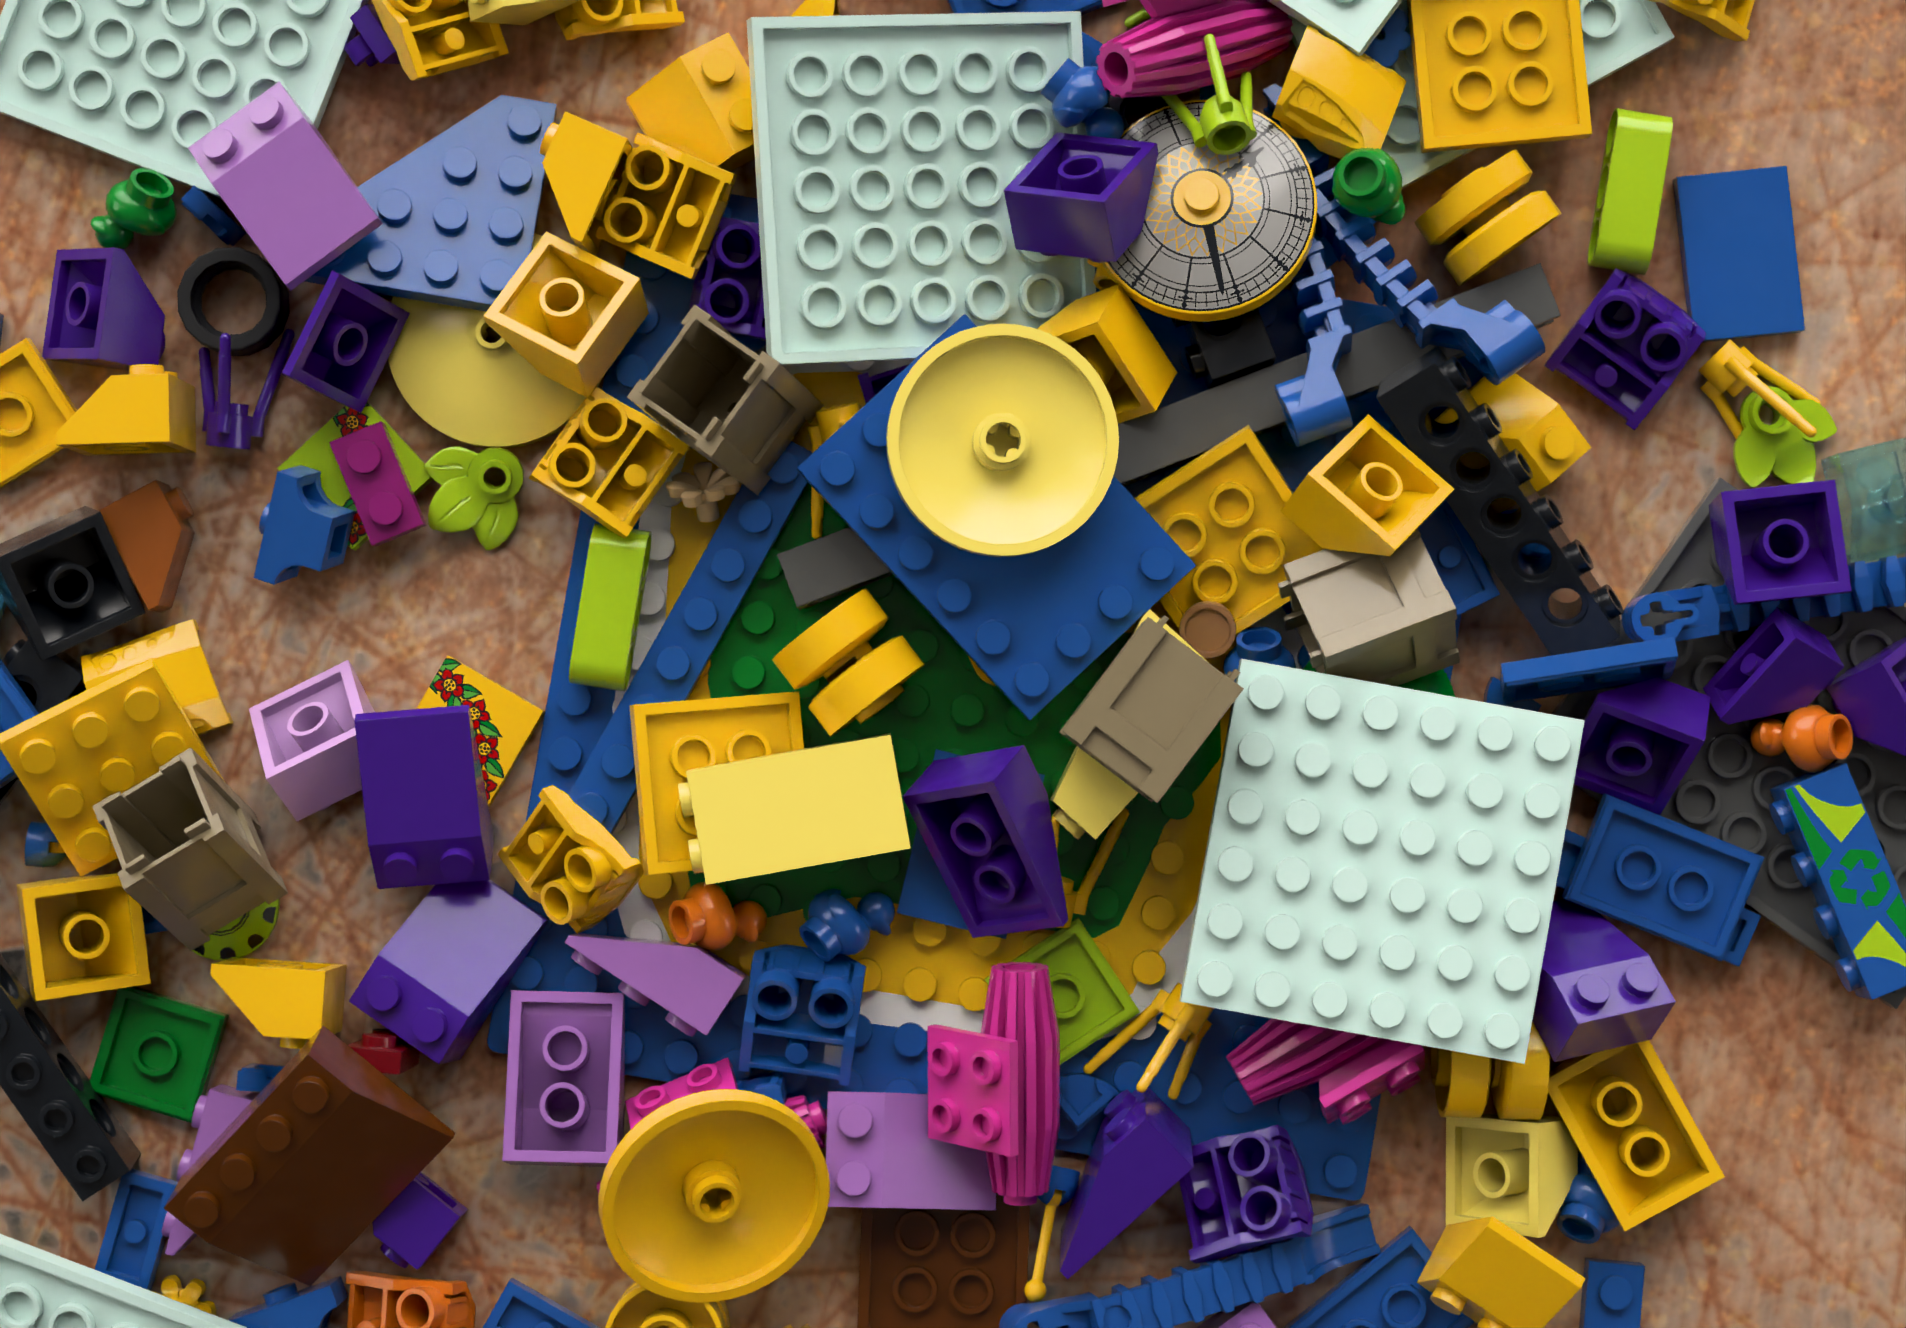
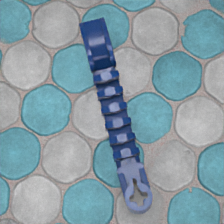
[1200,84,1353,447]
[1263,84,1545,385]
[1622,554,1906,643]
[999,1203,1381,1328]

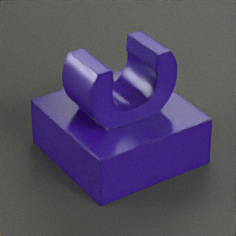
[344,4,400,67]

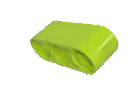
[1587,108,1673,275]
[569,523,652,692]

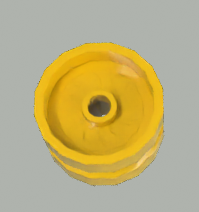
[1414,149,1562,286]

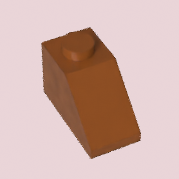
[98,480,195,613]

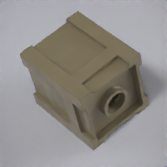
[627,304,824,496]
[1278,528,1460,686]
[1059,615,1244,803]
[92,748,288,951]

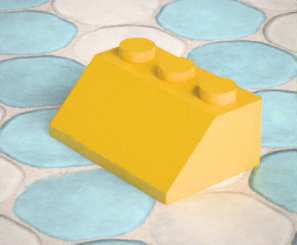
[1548,1040,1725,1231]

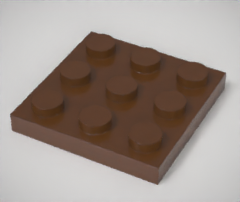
[857,1193,1030,1328]

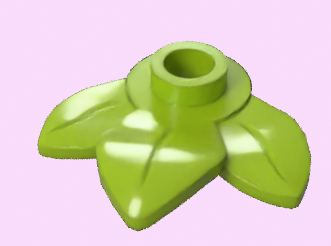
[1733,386,1837,488]
[424,446,524,550]

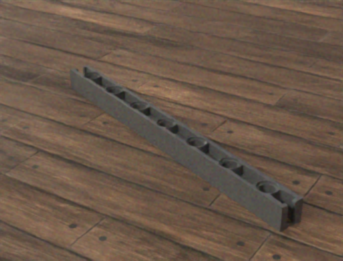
[777,263,1561,610]

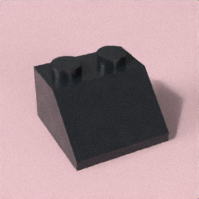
[0,506,146,661]

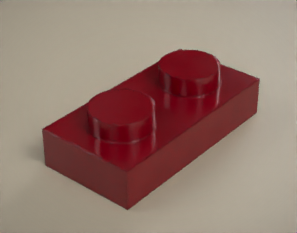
[348,1029,420,1075]

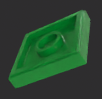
[89,986,229,1123]

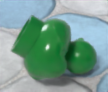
[1332,148,1405,225]
[91,168,177,250]

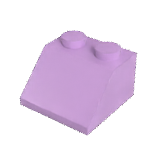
[249,660,375,821]

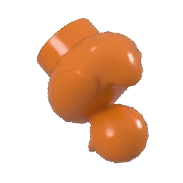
[1751,704,1853,773]
[669,882,767,950]

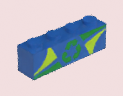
[1769,763,1906,1000]

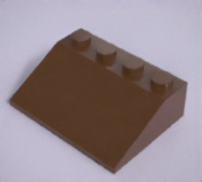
[164,1026,455,1286]

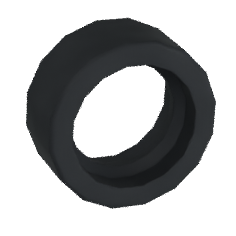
[177,247,290,356]

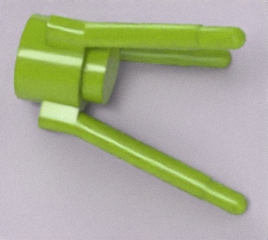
[1161,34,1257,155]

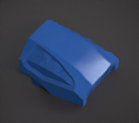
[738,944,866,1086]

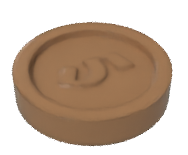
[1179,601,1236,658]

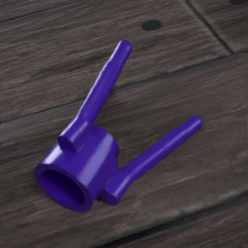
[199,329,295,450]

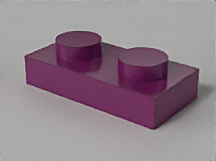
[329,421,427,547]

